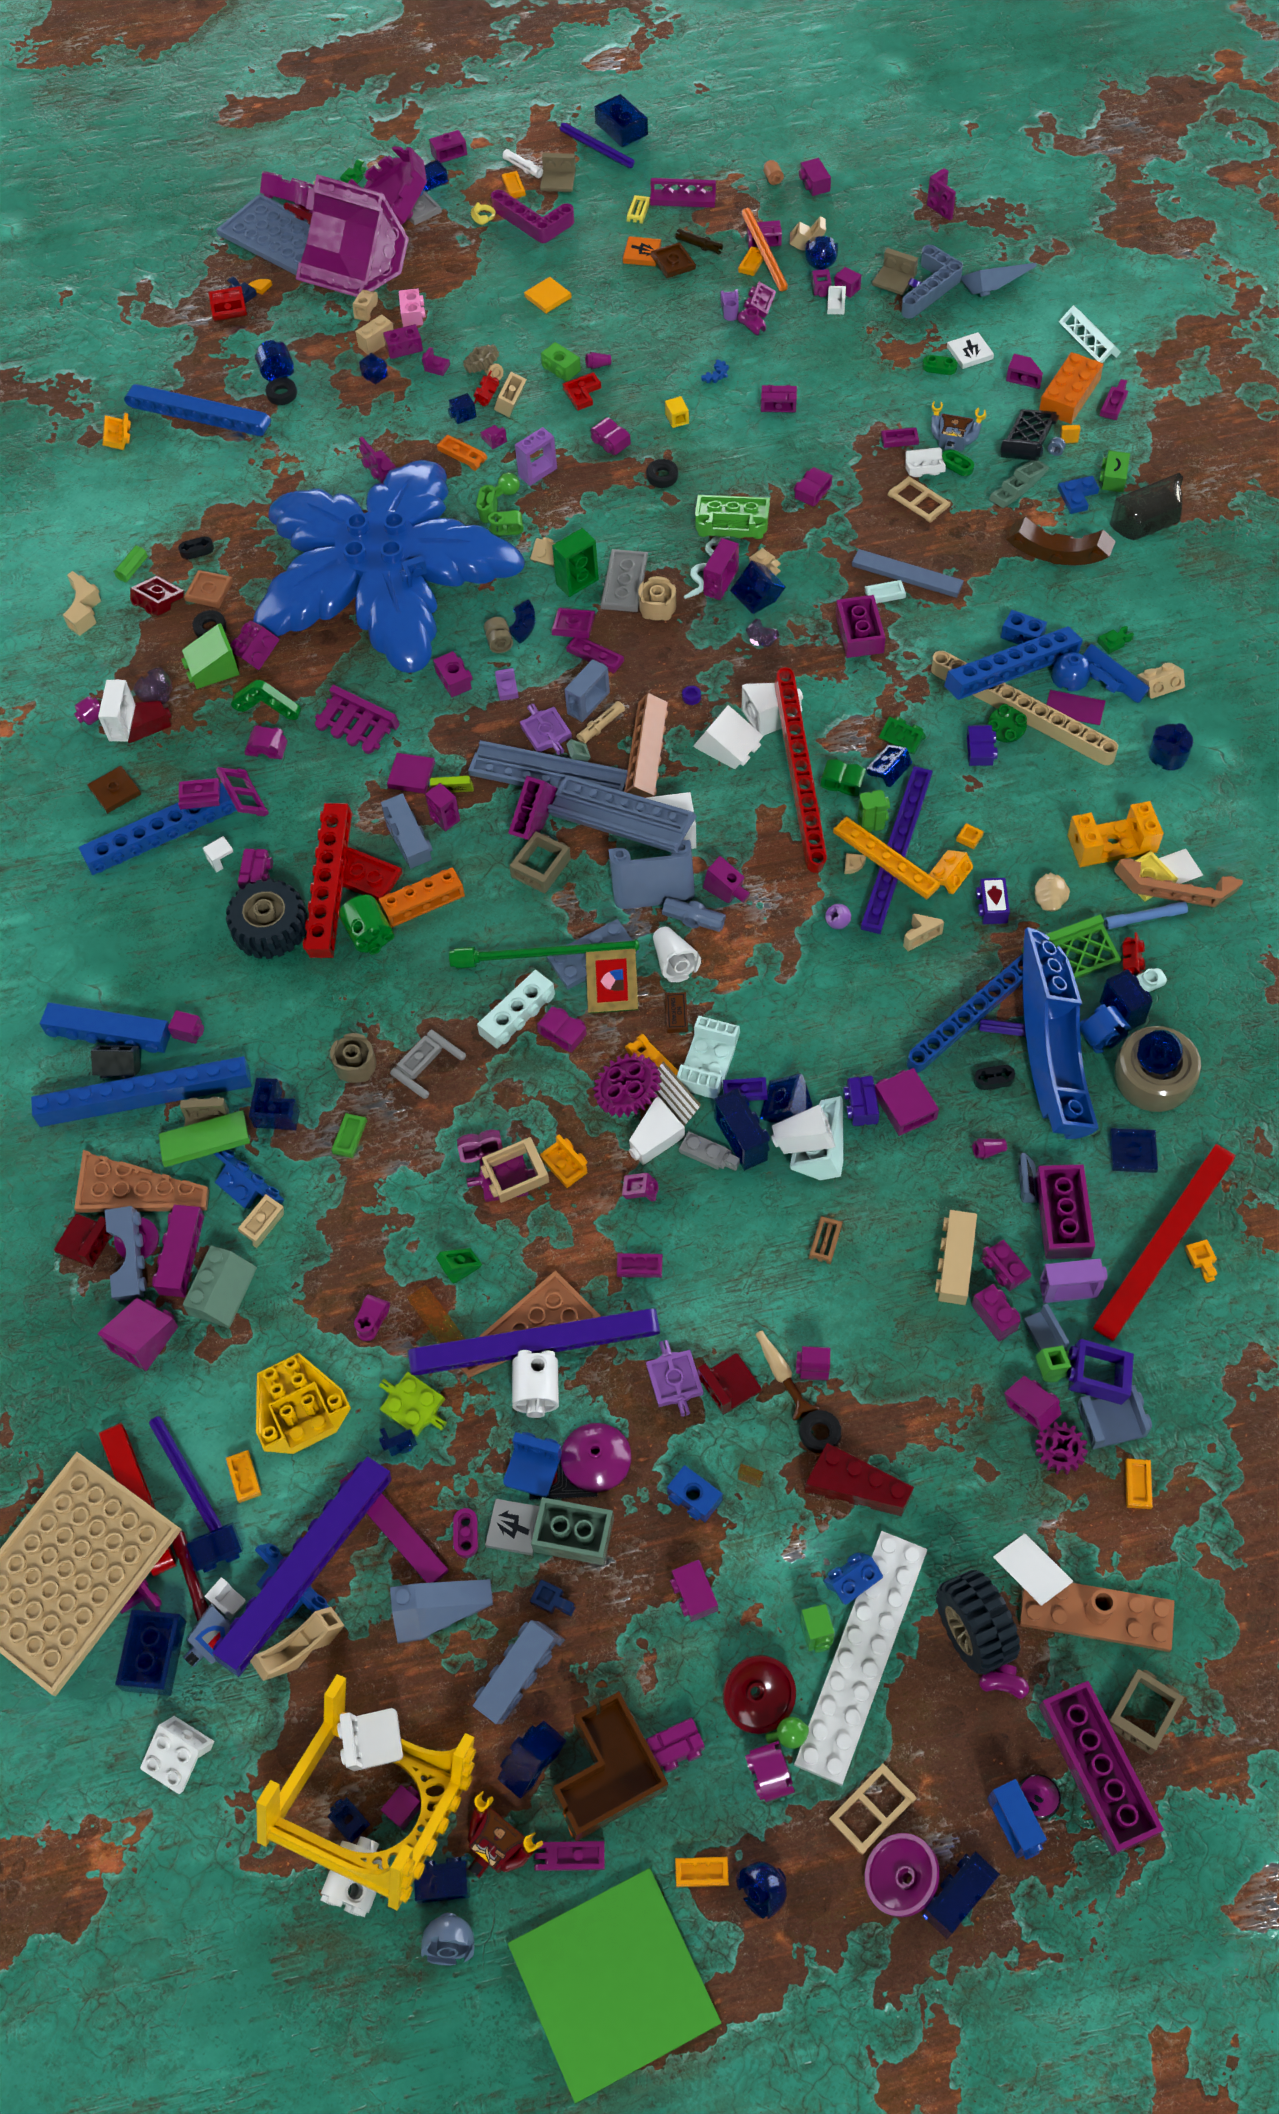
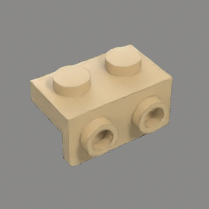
[530,537,555,567]
[1137,663,1185,699]

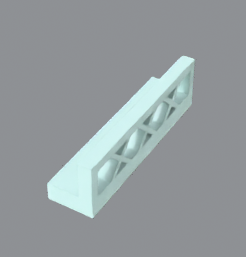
[1059,305,1121,363]

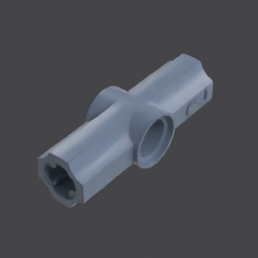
[662,897,726,932]

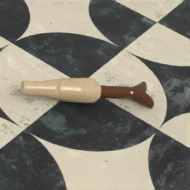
[755,1330,820,1421]

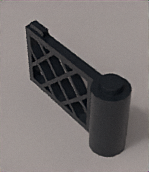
[1001,409,1059,461]

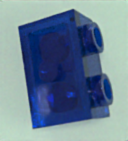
[866,744,912,787]

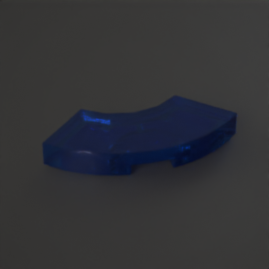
[509,599,536,644]

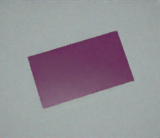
[1046,690,1106,725]

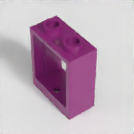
[703,538,739,600]

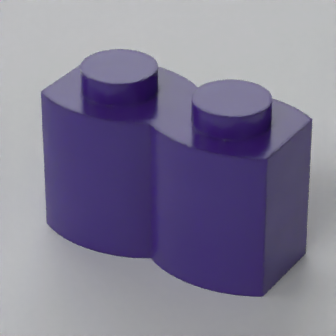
[966,725,998,766]

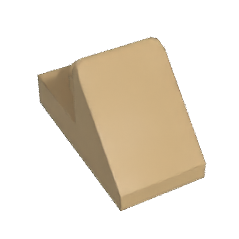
[903,914,944,951]

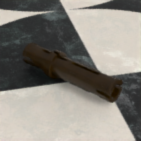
[675,228,723,255]

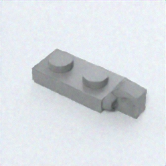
[679,1131,740,1171]

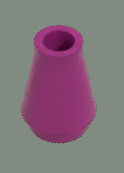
[585,352,611,370]
[972,1138,1007,1160]

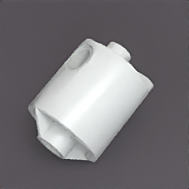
[512,1350,559,1418]
[320,1836,389,1918]

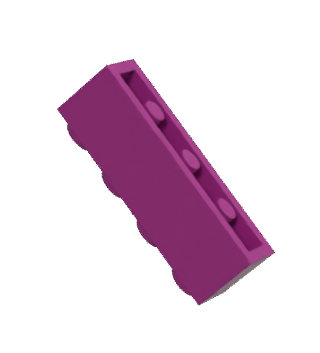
[152,1205,205,1297]

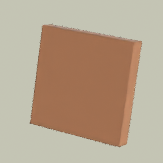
[184,570,233,608]

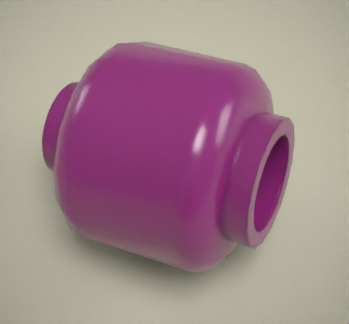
[74,696,101,725]

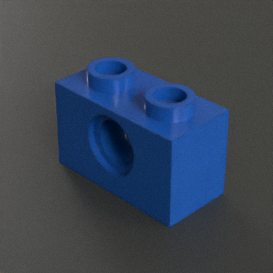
[667,1465,723,1523]

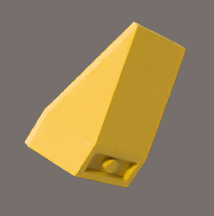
[256,1353,351,1454]

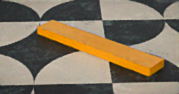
[833,816,941,900]

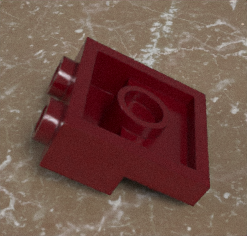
[130,576,184,616]

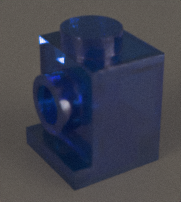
[327,1797,371,1843]

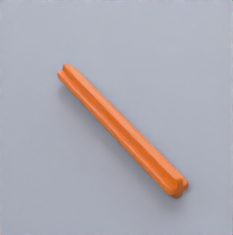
[742,207,788,292]

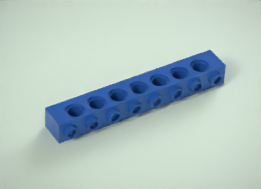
[944,626,1083,700]
[78,783,237,875]

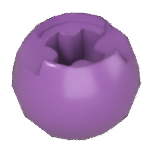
[825,904,851,929]

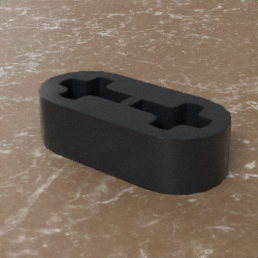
[178,536,214,560]
[974,1065,1015,1090]

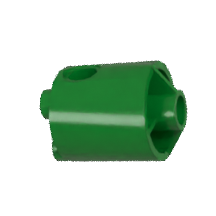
[339,895,395,955]

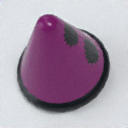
[1019,1774,1061,1820]

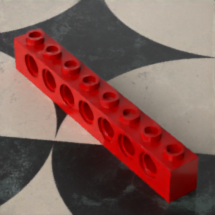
[303,803,352,958]

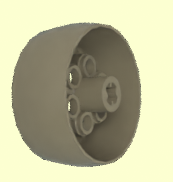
[1115,1026,1201,1112]

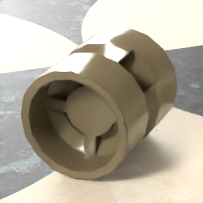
[483,617,513,653]

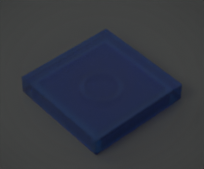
[1110,1128,1158,1173]

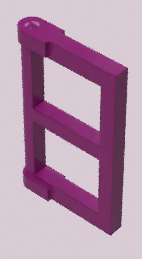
[216,767,269,816]

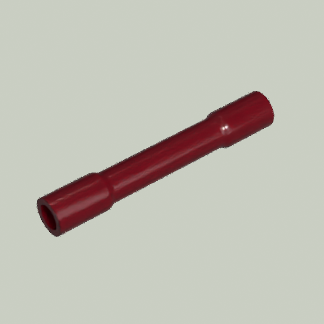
[172,1531,208,1622]

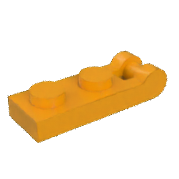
[625,1034,678,1077]

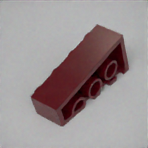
[805,1443,914,1517]

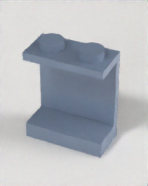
[1077,1385,1152,1450]

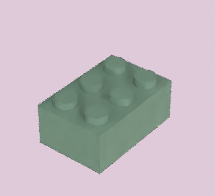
[531,1497,614,1566]

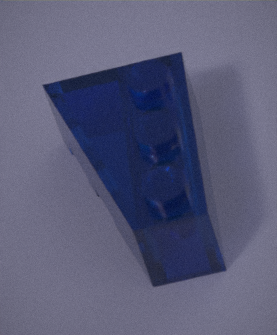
[923,1851,1000,1939]

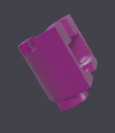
[245,725,288,760]

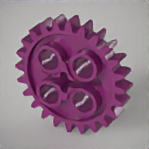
[593,1053,662,1118]

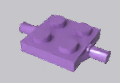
[520,704,572,755]
[646,1340,703,1416]

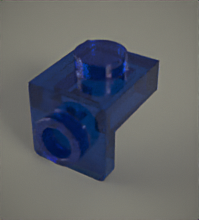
[379,1428,418,1456]

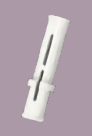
[502,149,543,179]

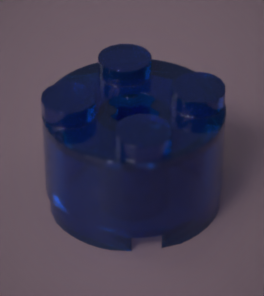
[255,340,294,382]
[1149,723,1193,770]

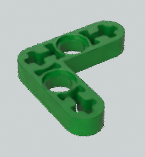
[231,680,301,720]

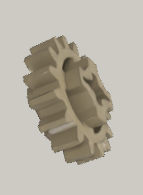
[463,344,499,373]

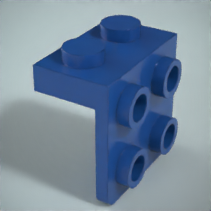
[503,1432,562,1497]

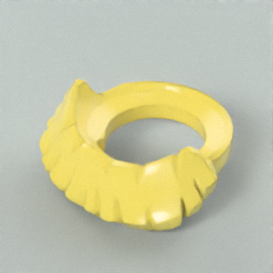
[471,202,496,225]

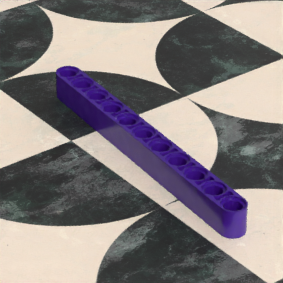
[408,1309,660,1375]

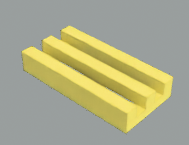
[627,195,650,224]

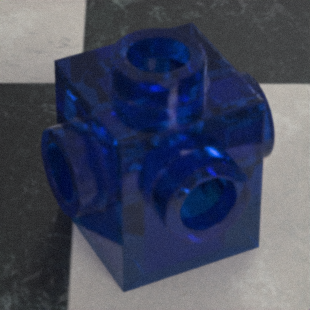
[359,353,388,385]

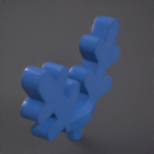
[701,359,729,383]

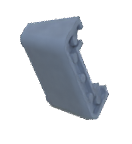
[609,840,695,909]

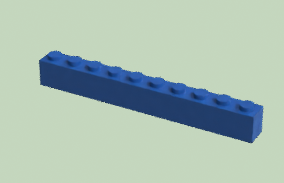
[31,1056,252,1127]

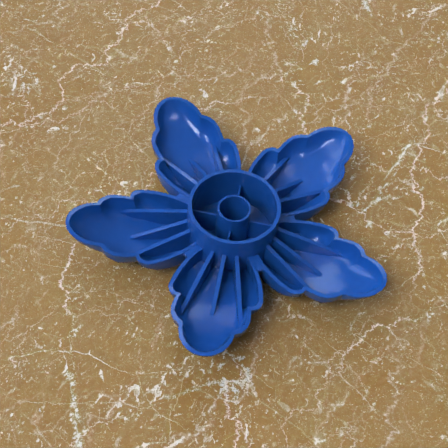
[253,460,525,673]

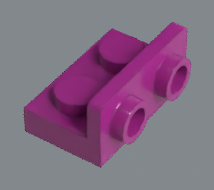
[743,281,776,319]
[981,1240,1032,1291]

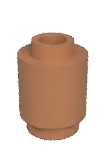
[763,160,784,185]

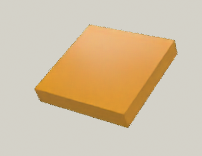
[524,277,572,314]

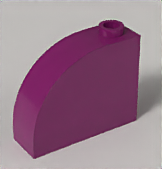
[508,776,558,840]

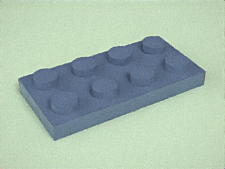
[546,919,639,990]

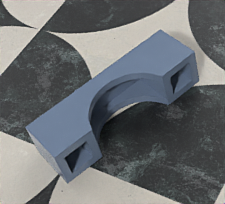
[105,1206,147,1301]

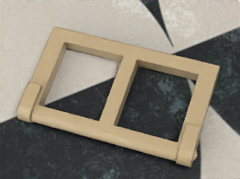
[888,476,951,523]
[829,1764,917,1855]

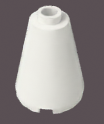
[653,927,701,982]

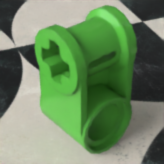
[488,510,524,537]

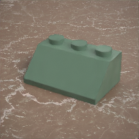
[183,1245,257,1328]

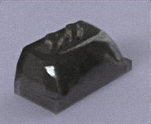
[1110,473,1183,540]

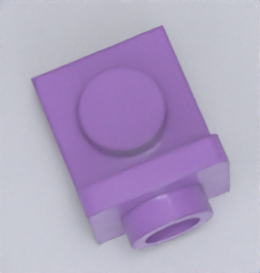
[495,668,519,701]

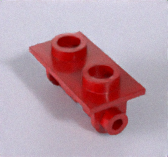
[473,370,499,406]
[1122,932,1146,977]

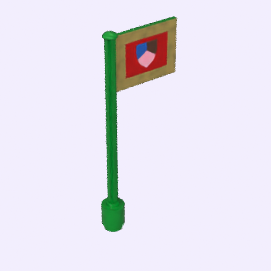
[449,939,640,1014]

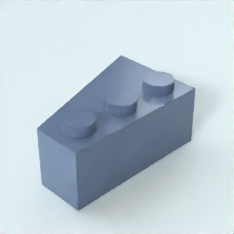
[381,793,433,869]

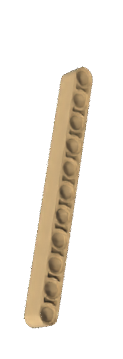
[931,651,1118,765]

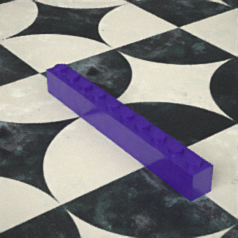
[212,1456,392,1677]

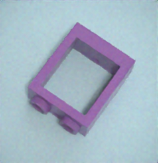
[515,427,557,486]
[1039,1259,1107,1303]

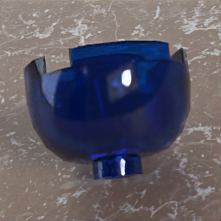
[805,236,838,270]
[1137,1030,1183,1074]
[736,1861,787,1919]

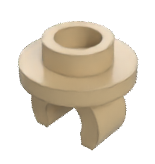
[485,363,503,380]

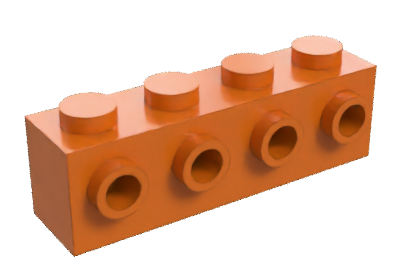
[379,867,465,928]

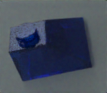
[760,1073,813,1123]

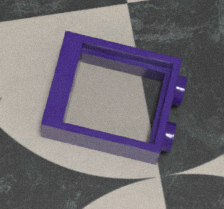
[1066,1339,1134,1405]

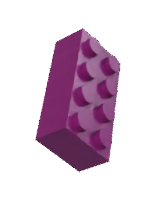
[1035,1164,1095,1259]

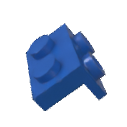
[823,1553,883,1605]

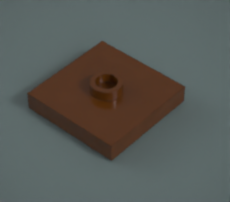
[651,242,696,278]
[87,766,141,814]

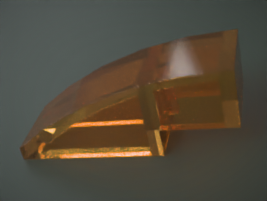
[406,1285,465,1344]

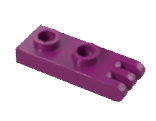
[534,1841,605,1871]

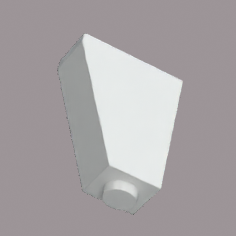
[629,1097,685,1165]
[771,1104,836,1154]

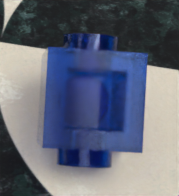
[448,393,477,424]

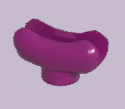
[737,307,766,335]
[979,1664,1029,1699]

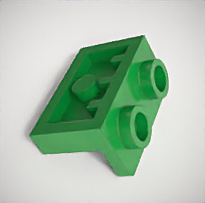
[878,716,926,755]

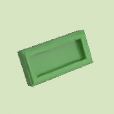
[331,1113,367,1158]

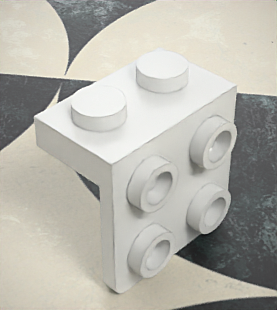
[337,1708,403,1771]

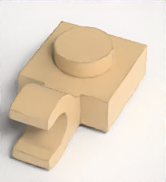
[749,548,781,576]

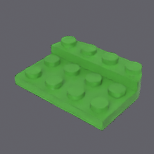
[695,495,770,539]

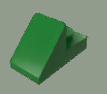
[436,1248,482,1284]

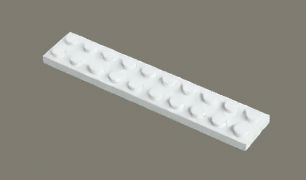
[794,1531,927,1786]

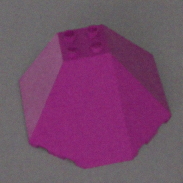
[296,174,409,297]

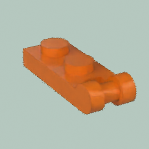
[437,434,487,471]

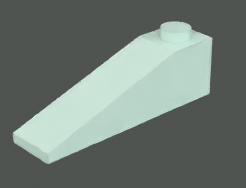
[790,1096,843,1180]

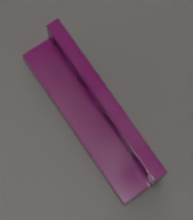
[650,178,716,208]

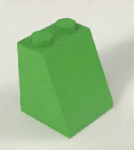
[181,623,240,689]

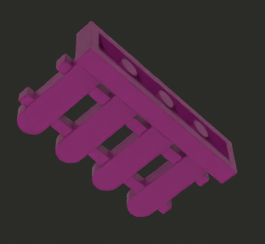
[315,685,400,754]

